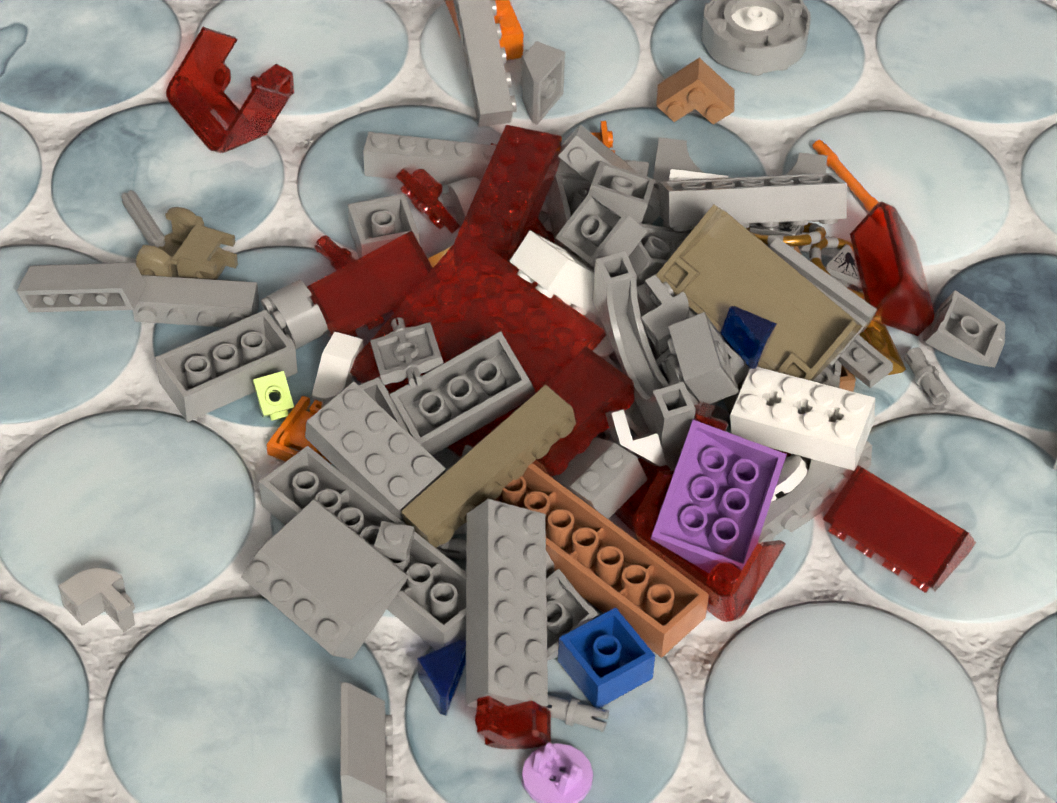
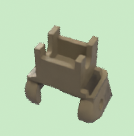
[136,207,238,280]

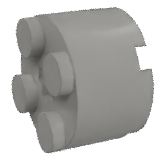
[261,279,328,349]

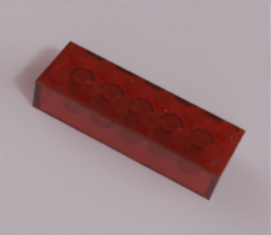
[455,125,562,279]

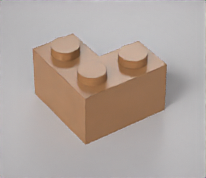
[656,58,735,125]

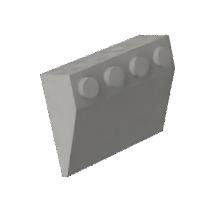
[241,499,409,659]

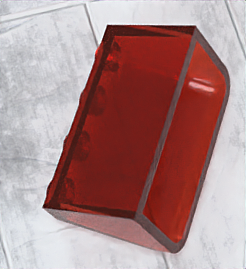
[850,202,934,336]
[307,230,441,338]
[533,347,635,477]
[823,465,976,594]

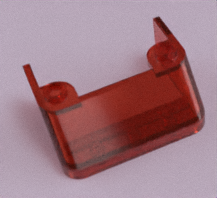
[166,27,290,153]
[633,470,786,622]

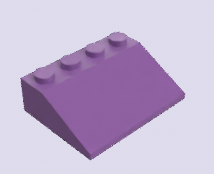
[651,420,787,585]

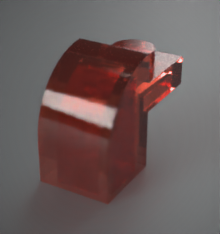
[475,696,551,749]

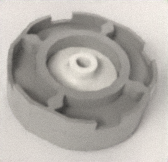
[701,0,811,76]

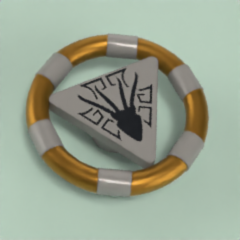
[746,221,826,249]
[809,237,885,303]

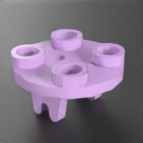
[522,742,593,803]

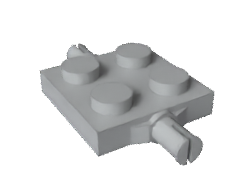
[370,317,444,388]

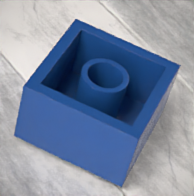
[558,608,656,708]

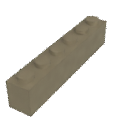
[401,385,576,548]

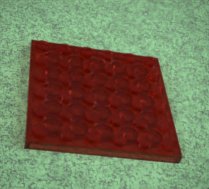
[350,231,606,458]

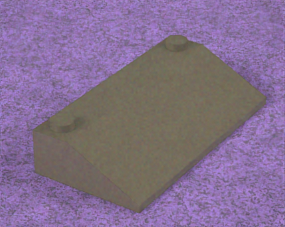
[656,204,863,381]

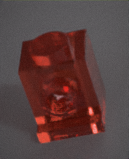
[250,64,294,110]

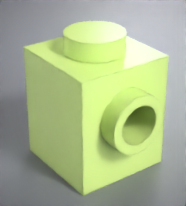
[253,371,294,421]

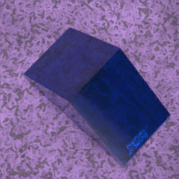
[720,306,777,369]
[417,640,466,716]

